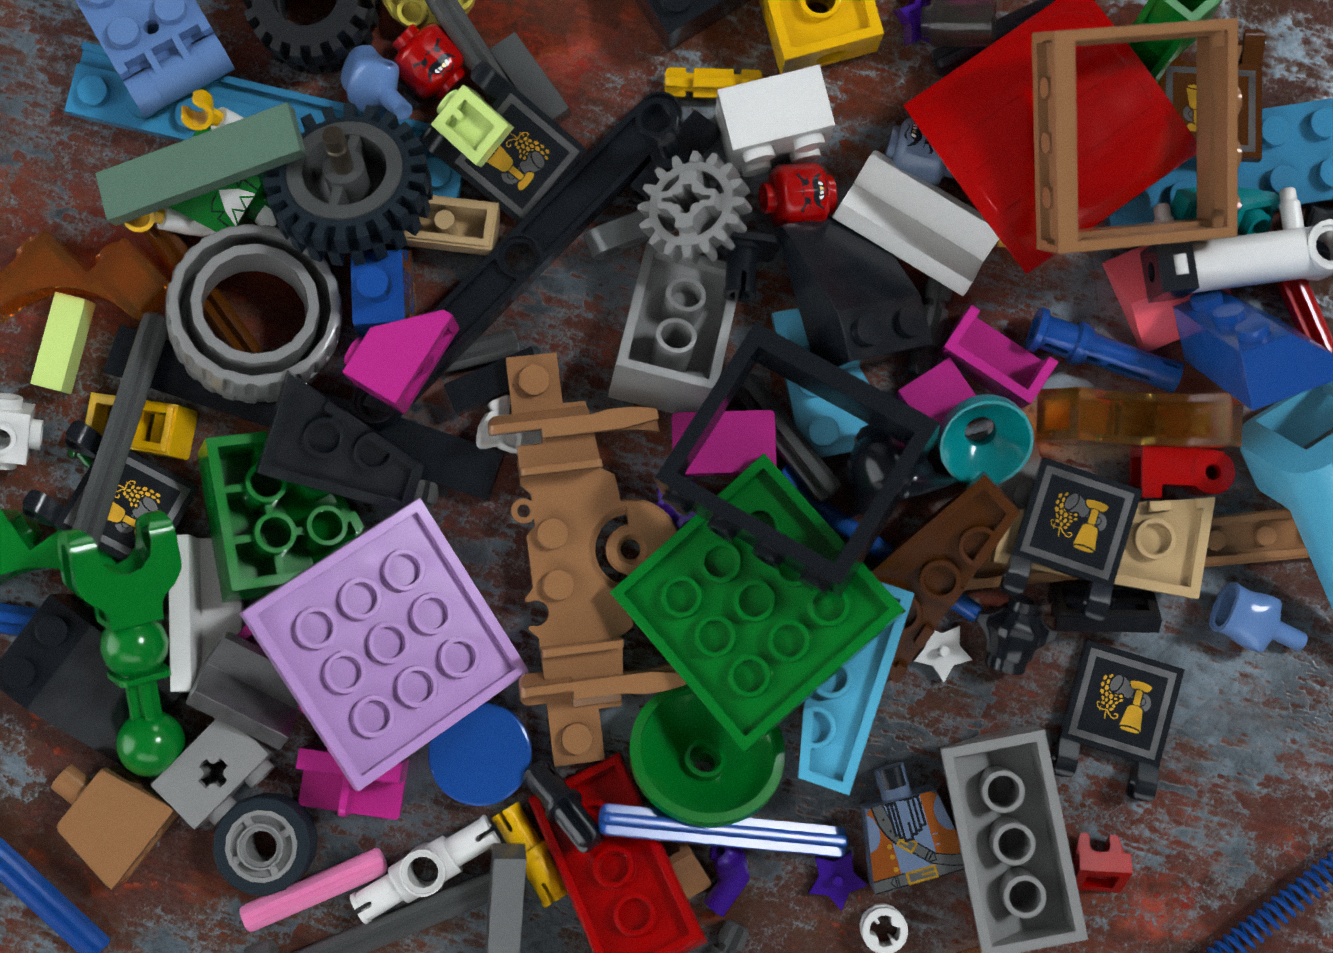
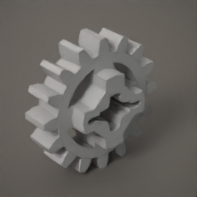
[637,151,752,266]

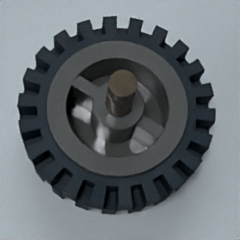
[263,104,433,266]

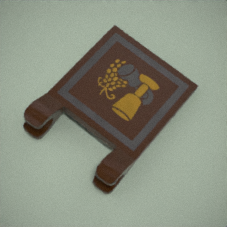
[1158,29,1265,163]

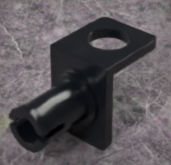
[704,183,781,302]

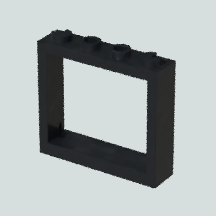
[655,322,940,598]

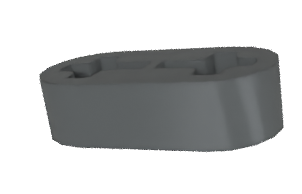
[584,211,678,260]

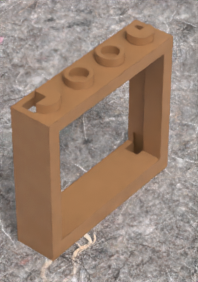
[1032,18,1242,254]

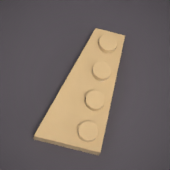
[990,497,1216,599]

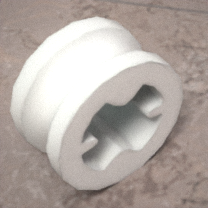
[859,903,908,953]

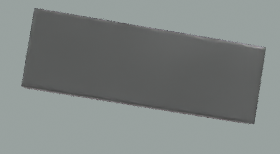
[489,32,571,124]

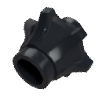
[976,595,1058,675]

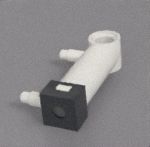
[1140,187,1333,303]

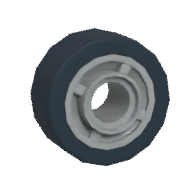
[213,792,318,896]

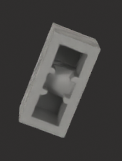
[151,719,279,829]

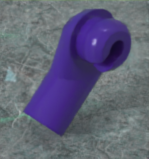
[703,846,750,917]

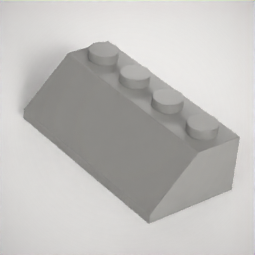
[940,724,1088,953]

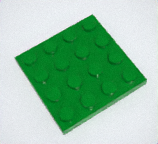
[610,453,906,752]

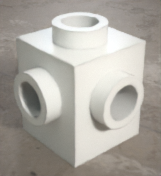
[0,393,44,470]

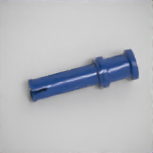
[1025,307,1184,393]

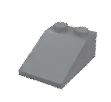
[608,242,739,414]

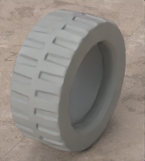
[165,224,343,404]

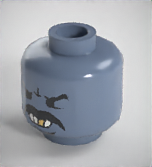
[884,117,953,186]

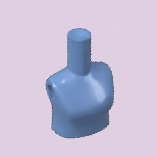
[341,45,412,121]
[1209,582,1308,653]

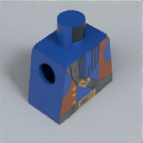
[350,249,416,338]

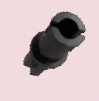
[523,760,604,853]

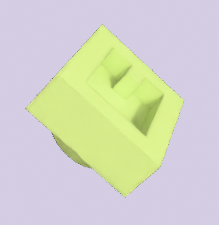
[431,85,514,167]

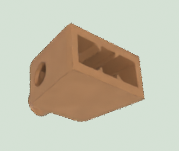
[51,764,179,890]

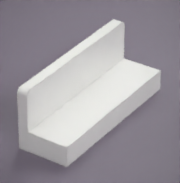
[832,150,999,296]
[169,534,244,693]

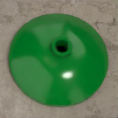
[629,684,785,827]

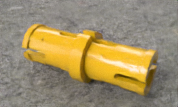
[491,801,568,908]

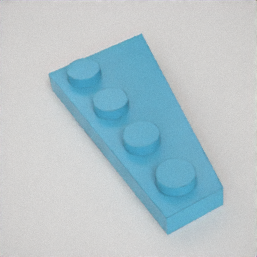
[798,582,915,795]

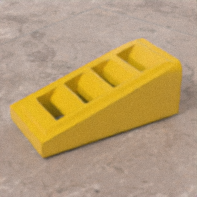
[85,392,198,460]

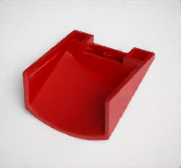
[903,0,1197,274]

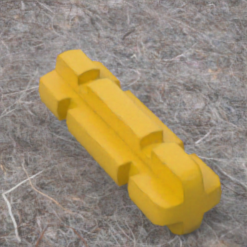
[664,67,763,99]

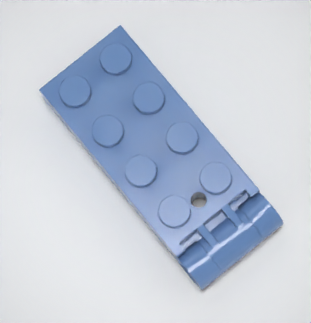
[75,0,235,118]

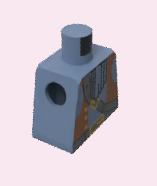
[860,762,964,895]

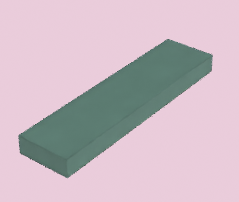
[95,102,307,226]

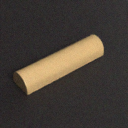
[384,195,500,256]

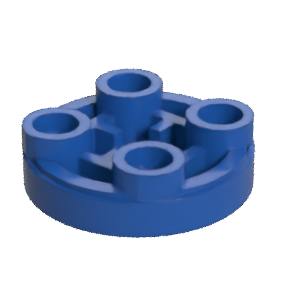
[428,702,532,806]

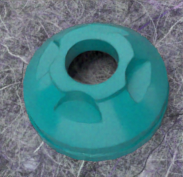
[937,395,1034,484]

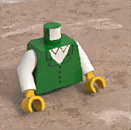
[124,89,279,237]

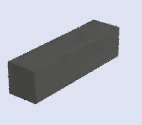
[485,843,527,953]

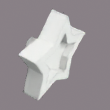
[912,625,972,682]

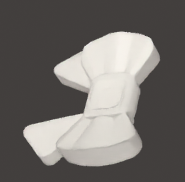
[476,395,541,454]

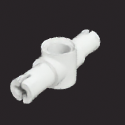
[350,815,501,924]

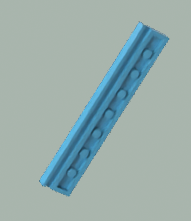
[64,41,464,198]

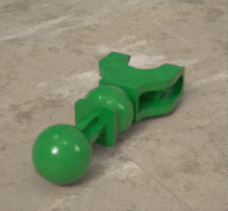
[57,510,185,777]

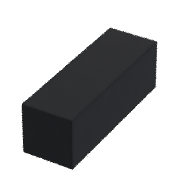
[443,346,535,416]

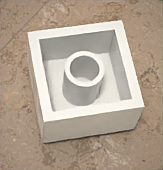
[715,64,835,177]

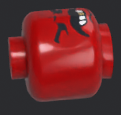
[392,23,467,100]
[758,163,837,228]

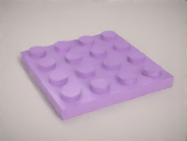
[239,498,529,791]

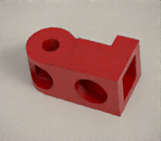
[1129,446,1236,500]

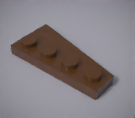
[869,471,1020,683]

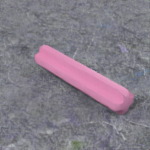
[239,848,388,932]

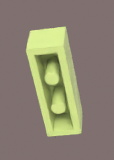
[30,292,96,394]

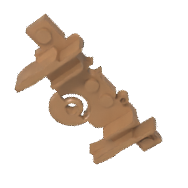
[488,352,687,767]

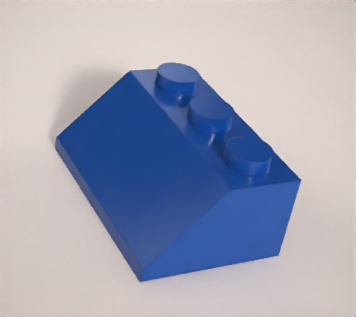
[1173,289,1333,411]

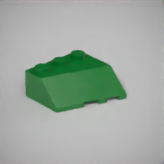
[197,431,364,603]

